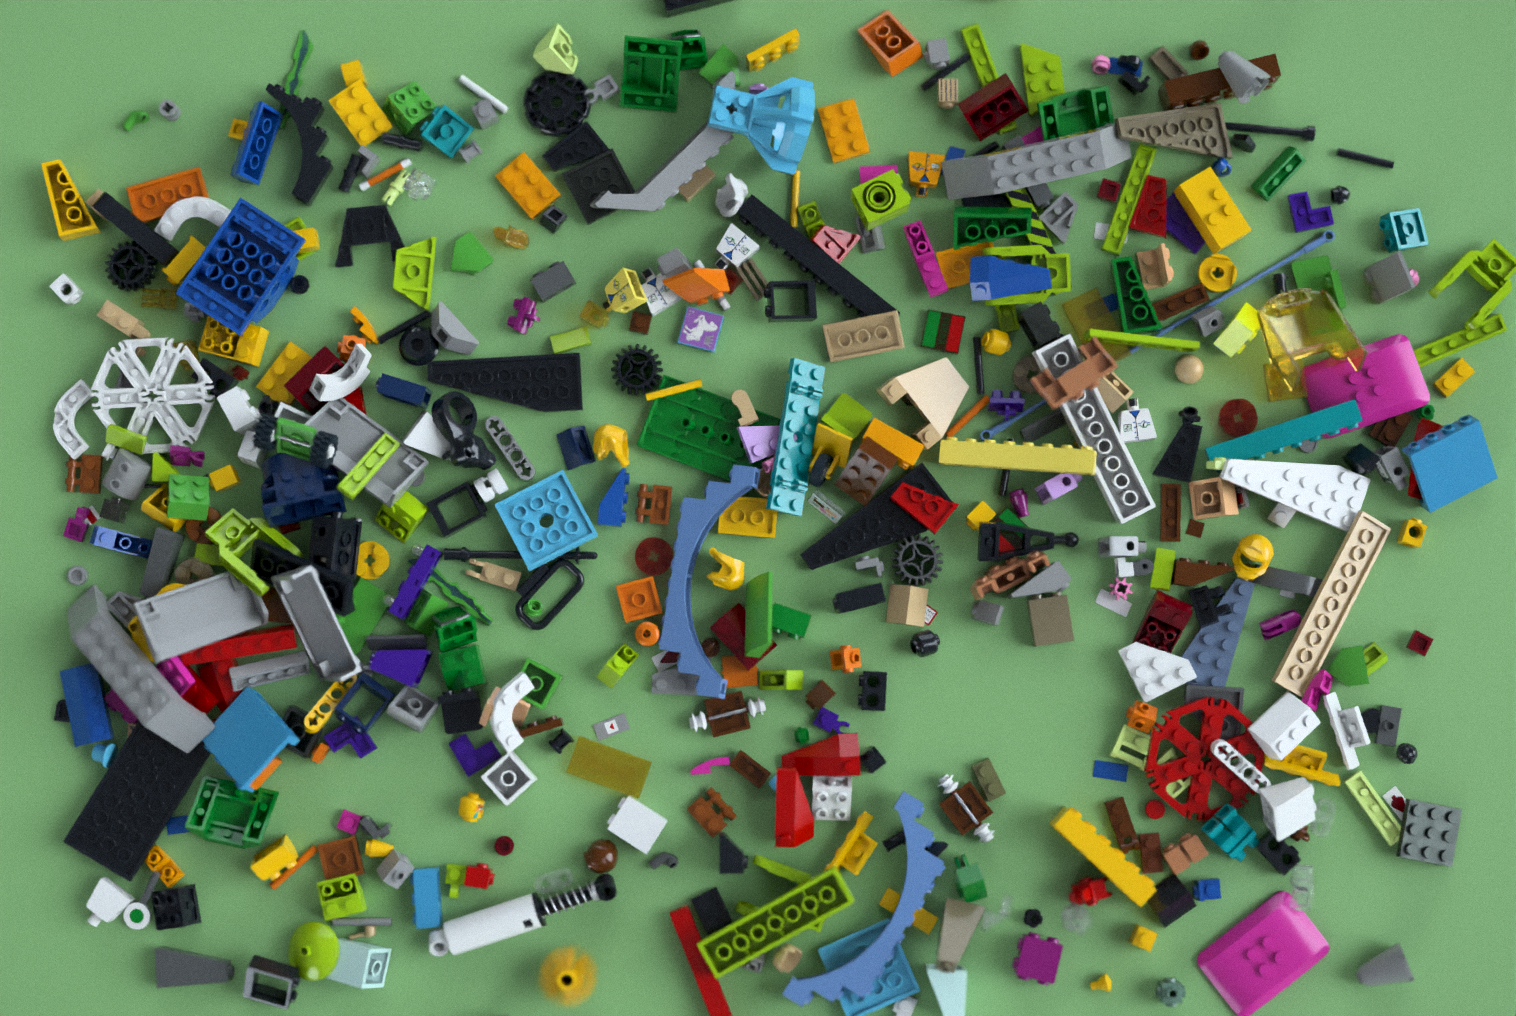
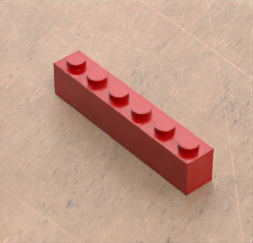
[178,624,298,666]

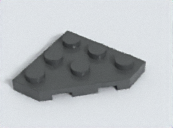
[1184,684,1244,740]

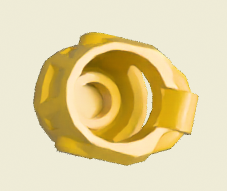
[593,424,630,467]
[1232,534,1274,581]
[706,548,745,591]

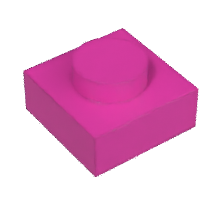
[336,809,363,835]

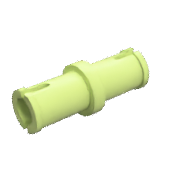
[381,169,412,207]

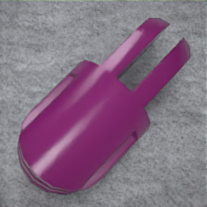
[1259,610,1301,640]

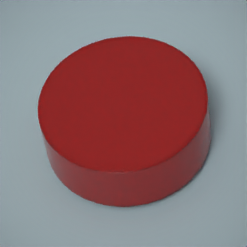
[1145,800,1165,819]

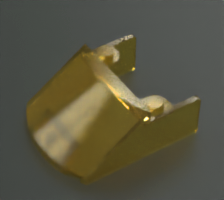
[1257,288,1367,391]

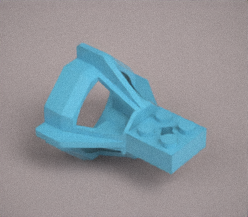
[707,77,815,175]

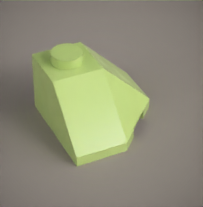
[533,24,578,75]

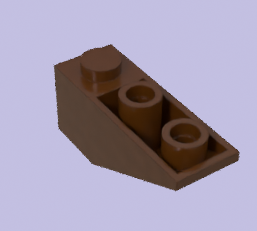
[1171,558,1234,587]

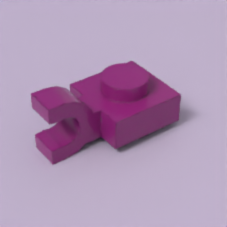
[170,445,205,467]
[63,507,90,542]

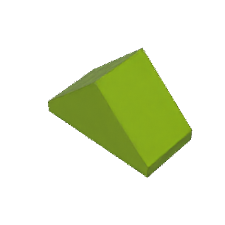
[152,451,181,483]

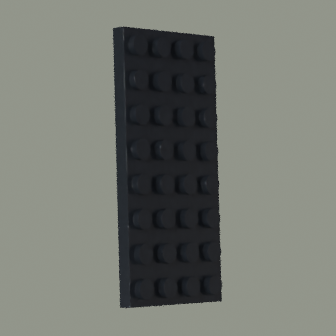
[63,720,211,882]

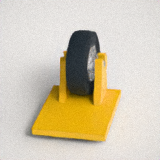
[808,423,853,487]

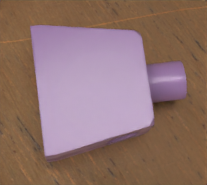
[1034,473,1083,505]

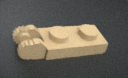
[465,558,522,591]

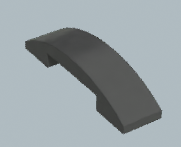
[1252,564,1323,598]

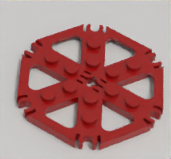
[1144,696,1265,821]

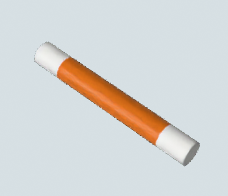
[359,158,412,191]

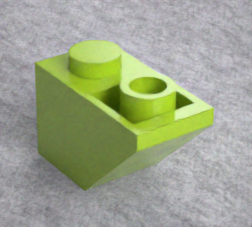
[597,643,639,689]

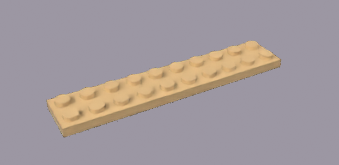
[1271,510,1391,698]

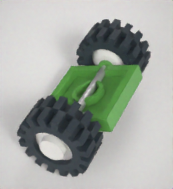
[253,414,338,469]

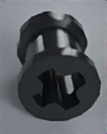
[548,728,574,754]

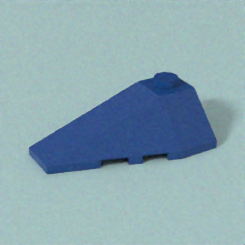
[970,255,1052,301]

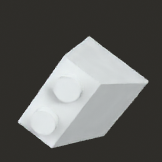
[1259,777,1316,841]

